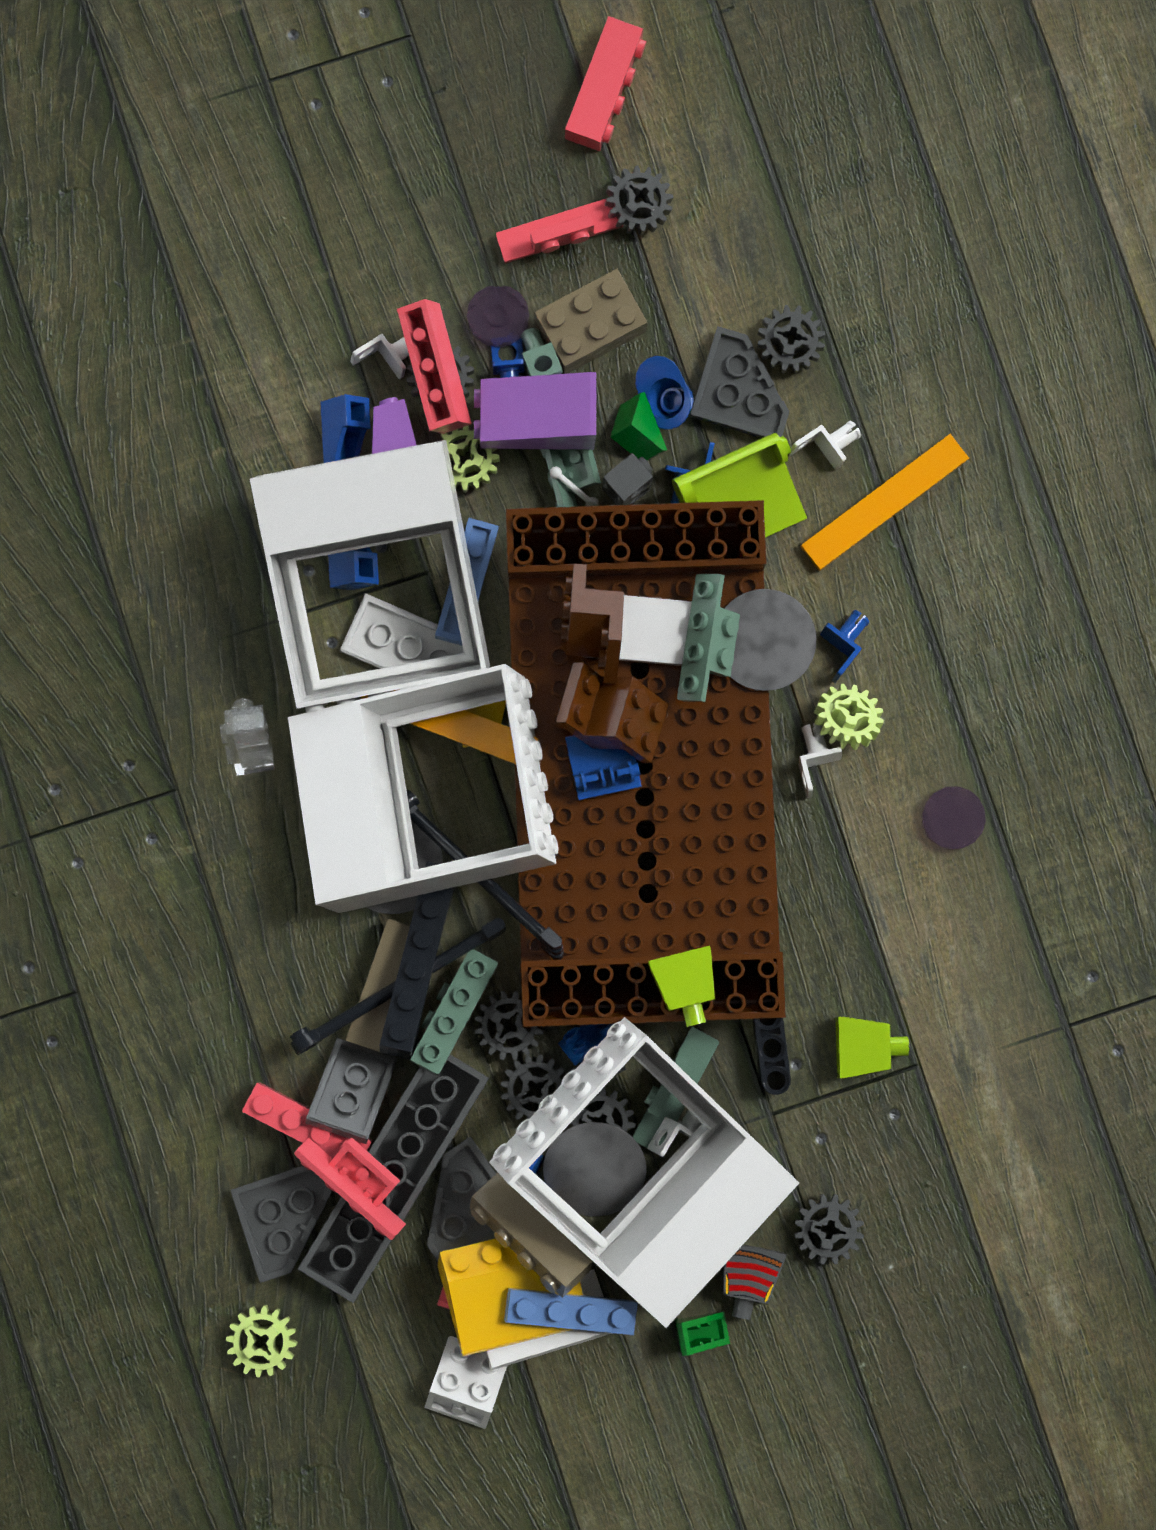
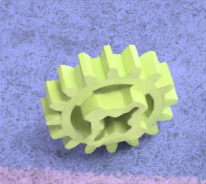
[441,426,500,493]
[814,684,884,750]
[226,1305,298,1377]

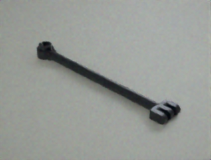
[406,790,564,960]
[290,918,506,1055]

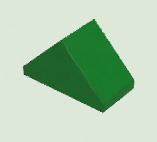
[611,392,667,461]
[675,1311,730,1356]

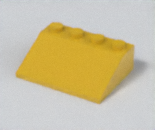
[437,1239,583,1357]

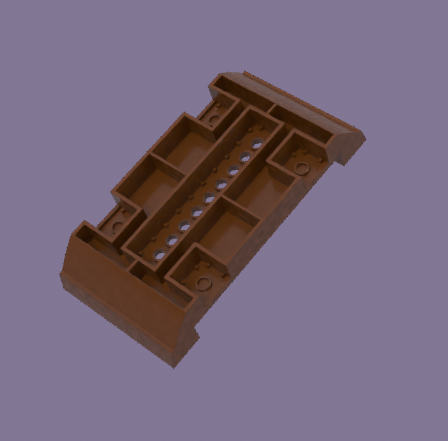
[506,500,786,1027]

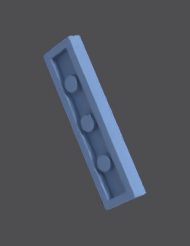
[435,518,499,646]
[504,1288,638,1335]

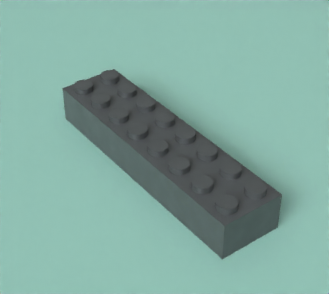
[298,1054,489,1303]

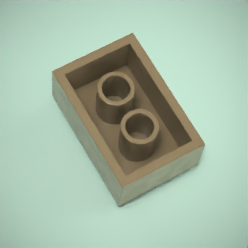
[535,268,648,374]

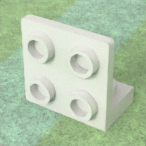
[424,1336,507,1429]

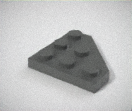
[690,326,789,438]
[427,1136,496,1261]
[230,1166,332,1283]

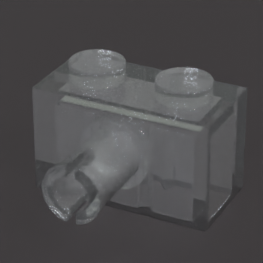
[220,698,275,776]

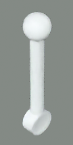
[550,466,599,506]

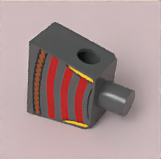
[722,1244,786,1320]

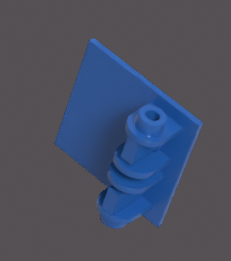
[565,735,642,800]
[558,1024,613,1065]

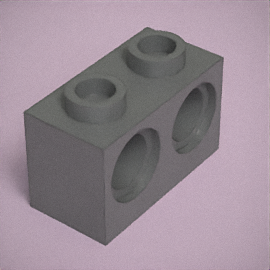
[602,453,653,505]

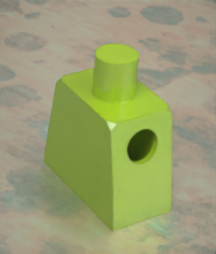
[648,946,715,1027]
[835,1017,909,1078]

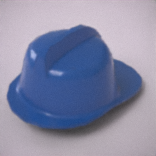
[635,356,694,430]

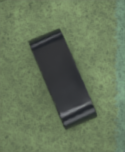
[752,1018,791,1095]

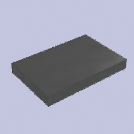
[305,1038,398,1144]

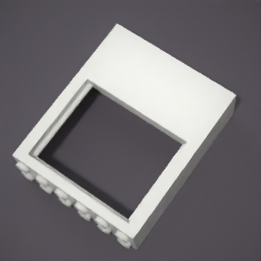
[250,440,490,712]
[288,664,558,913]
[489,1017,799,1328]

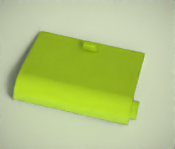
[672,433,807,538]

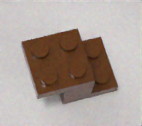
[561,564,624,684]
[556,662,668,763]

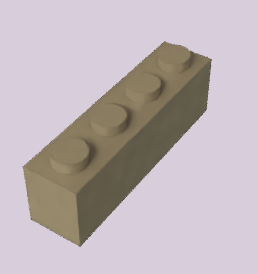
[346,919,410,1052]
[470,1173,593,1298]

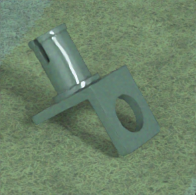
[521,328,563,376]

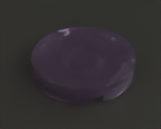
[467,285,529,347]
[921,786,986,850]

